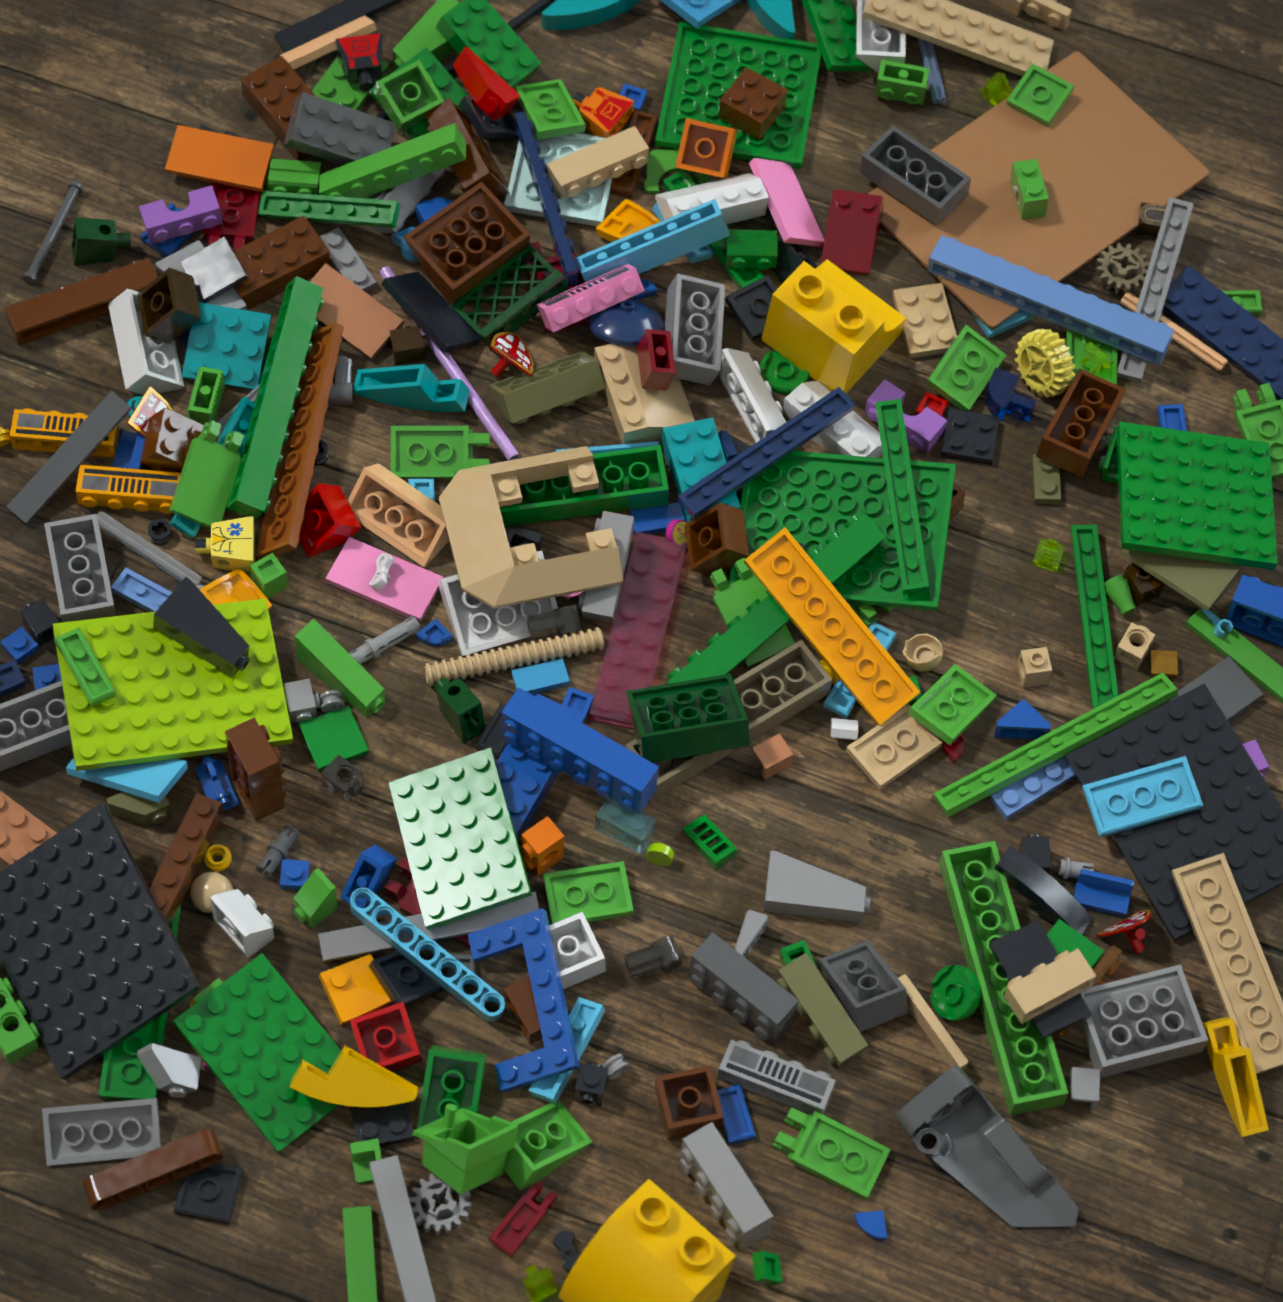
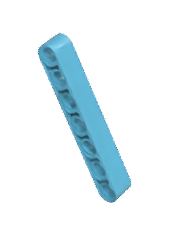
[350,888,505,1022]

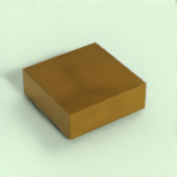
[1149,650,1178,679]

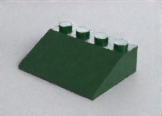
[626,674,750,763]

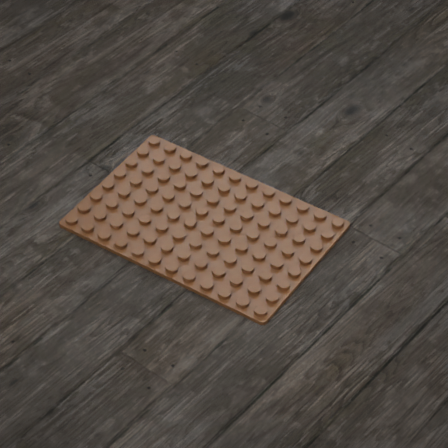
[868,52,1209,329]

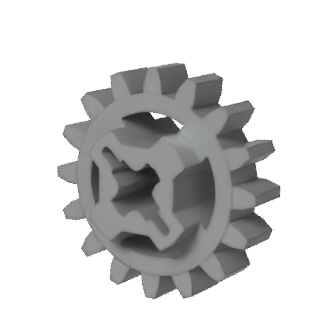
[409,1173,471,1236]

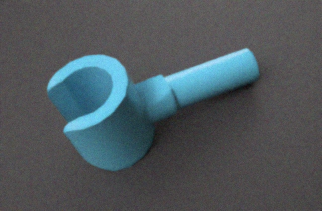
[1202,609,1233,637]

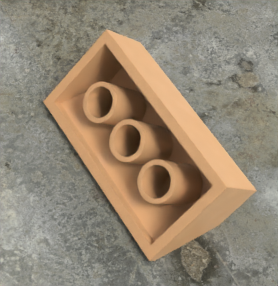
[347,463,449,567]

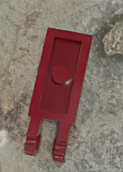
[488,1181,558,1258]

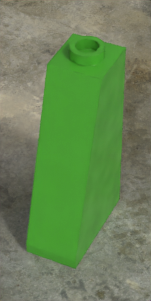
[392,0,459,70]
[295,619,385,718]

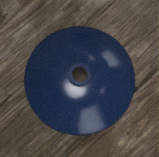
[588,299,664,346]

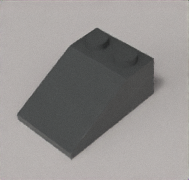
[819,940,908,1032]

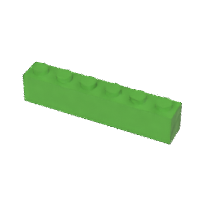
[319,123,466,198]

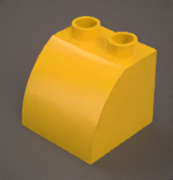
[559,1179,736,1302]

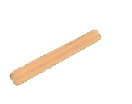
[1120,293,1228,371]

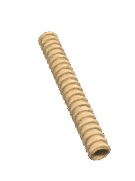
[424,627,604,687]

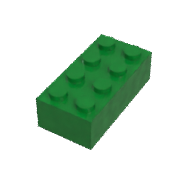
[435,0,541,90]

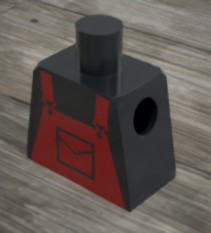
[336,33,383,91]

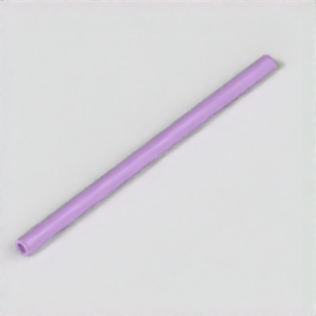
[379,266,520,461]

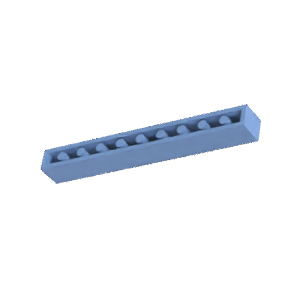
[927,235,1174,366]

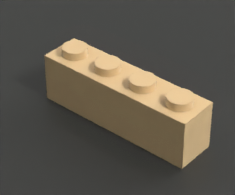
[547,126,649,200]

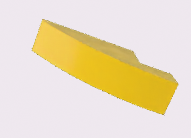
[1202,1017,1269,1137]
[290,1046,418,1107]

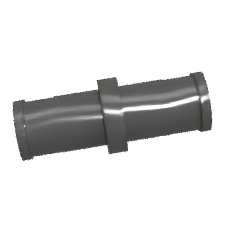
[256,824,300,878]

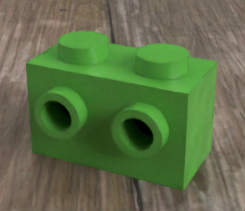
[875,60,930,105]

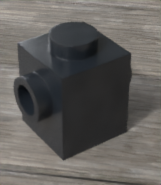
[574,1062,608,1106]

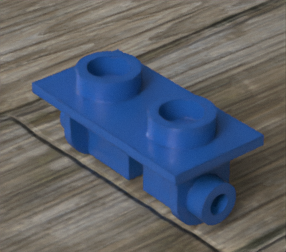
[195,756,239,811]

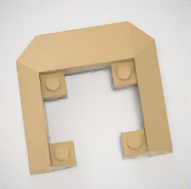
[439,446,623,609]

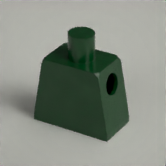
[71,217,131,266]
[434,678,485,744]

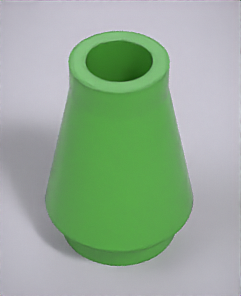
[1104,575,1136,615]

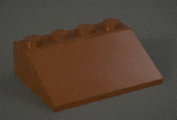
[404,182,530,304]

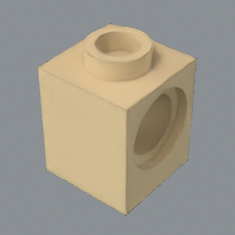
[1114,623,1155,670]
[1017,647,1052,688]

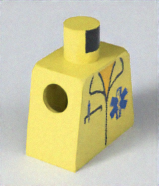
[195,516,255,573]

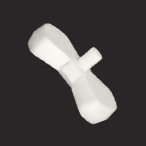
[369,553,395,590]

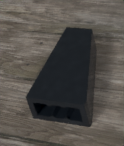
[153,577,250,678]

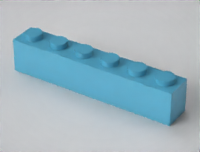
[576,199,730,282]

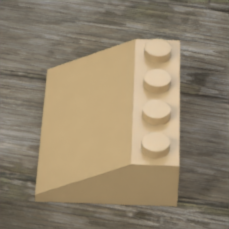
[594,343,695,444]

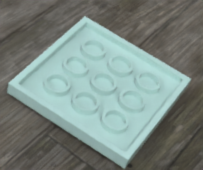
[504,133,612,226]

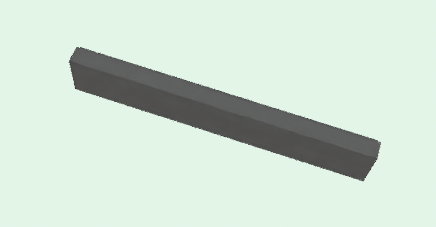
[6,391,132,525]

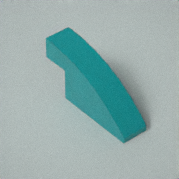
[541,0,642,30]
[746,0,795,40]
[353,364,470,412]

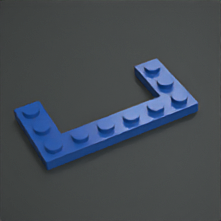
[468,908,580,1093]

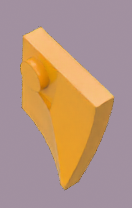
[596,199,661,242]
[199,568,272,610]
[319,954,392,1026]

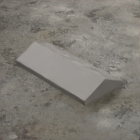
[42,1098,161,1166]

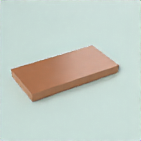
[310,263,404,361]

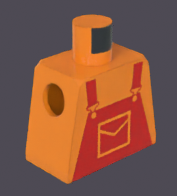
[573,87,634,138]

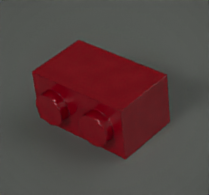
[637,329,676,391]

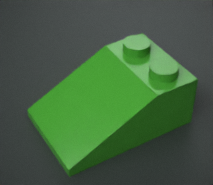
[504,1099,592,1190]

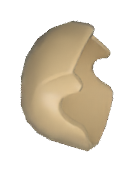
[902,633,943,672]
[190,872,234,913]

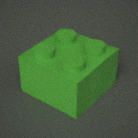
[374,60,444,133]

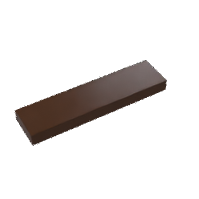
[610,110,658,199]

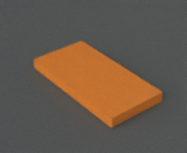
[165,125,275,192]

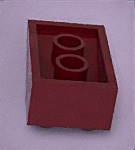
[821,189,884,276]

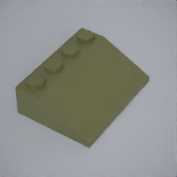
[1120,549,1246,611]

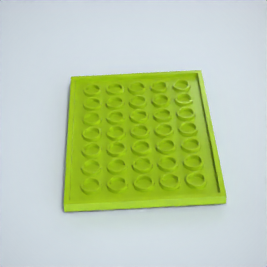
[53,598,293,771]

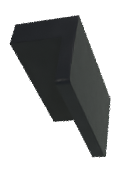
[771,237,818,283]

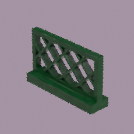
[452,244,569,351]

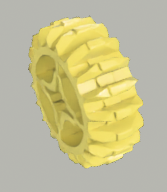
[1015,329,1076,398]

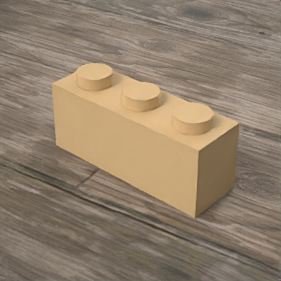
[1004,949,1096,1024]

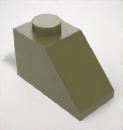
[106,792,172,826]

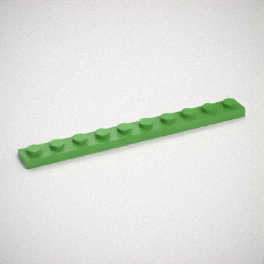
[933,672,1178,817]

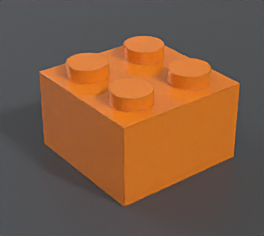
[675,118,738,178]

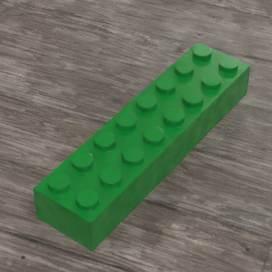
[454,445,669,527]

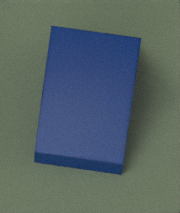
[994,699,1051,740]

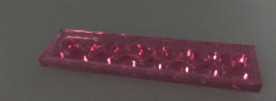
[589,532,687,728]

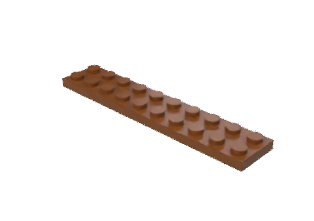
[255,322,344,560]

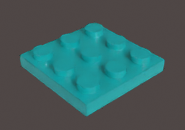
[182,302,272,390]

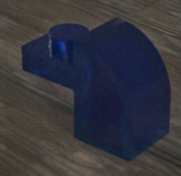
[986,368,1037,422]

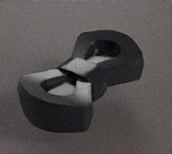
[552,1231,580,1272]

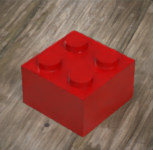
[350,1002,423,1072]

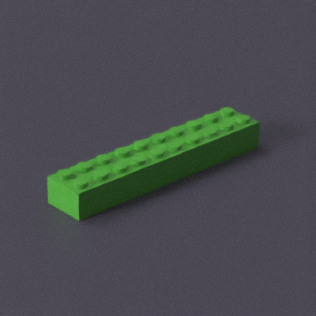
[939,841,1068,1116]

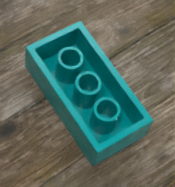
[662,417,740,522]

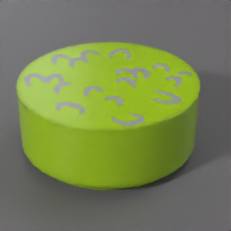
[646,843,674,867]

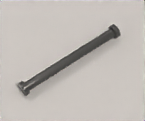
[22,181,84,285]

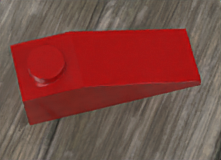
[453,47,521,121]

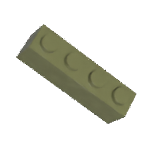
[776,953,868,1068]

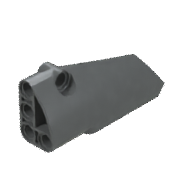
[895,1065,1079,1227]

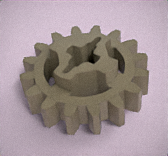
[1095,243,1150,294]

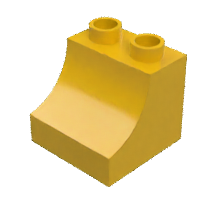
[761,260,906,394]

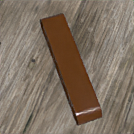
[83,1129,223,1211]

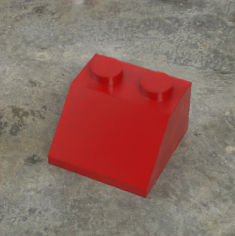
[299,483,361,557]

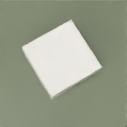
[830,718,858,740]

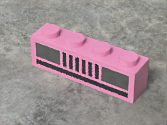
[537,264,645,332]

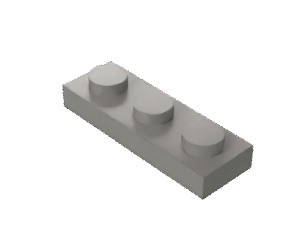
[320,227,377,292]

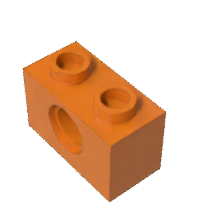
[520,816,565,876]

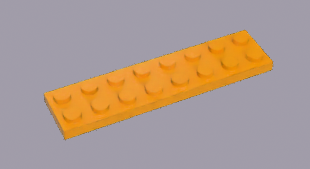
[743,528,920,726]

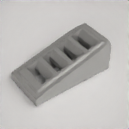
[735,910,769,958]

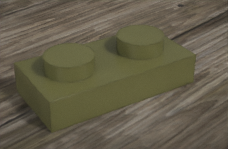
[1032,454,1061,504]

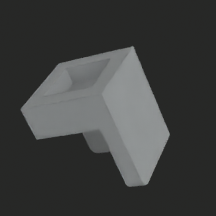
[1068,1067,1100,1110]

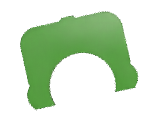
[644,149,712,194]

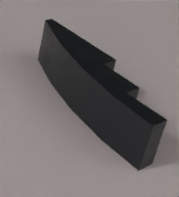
[994,845,1093,935]

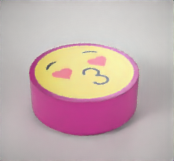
[666,519,688,546]

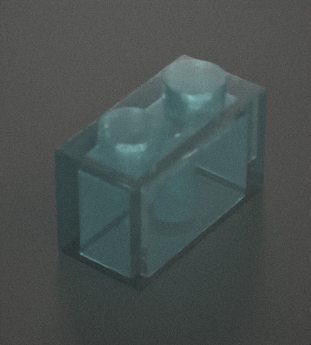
[595,798,656,854]

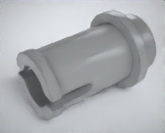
[1058,857,1094,879]

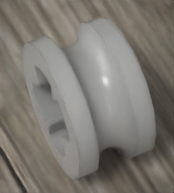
[319,690,345,713]
[602,1053,630,1080]

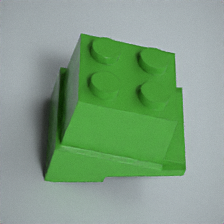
[413,1104,518,1195]

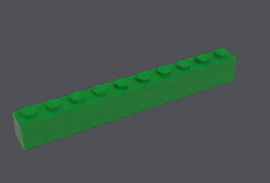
[227,276,324,520]
[666,513,886,684]

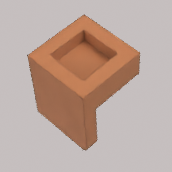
[753,733,794,779]

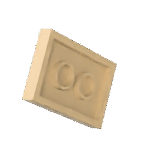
[892,283,957,359]
[846,704,943,790]

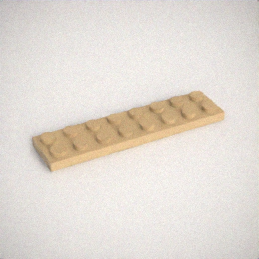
[862,0,1054,77]
[1171,853,1283,1075]

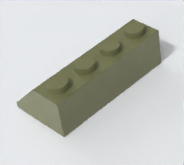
[489,350,606,424]

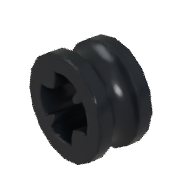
[314,439,329,465]
[148,519,172,545]

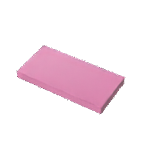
[749,158,824,247]
[325,537,443,623]

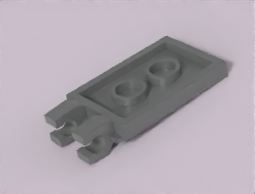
[1168,656,1263,722]

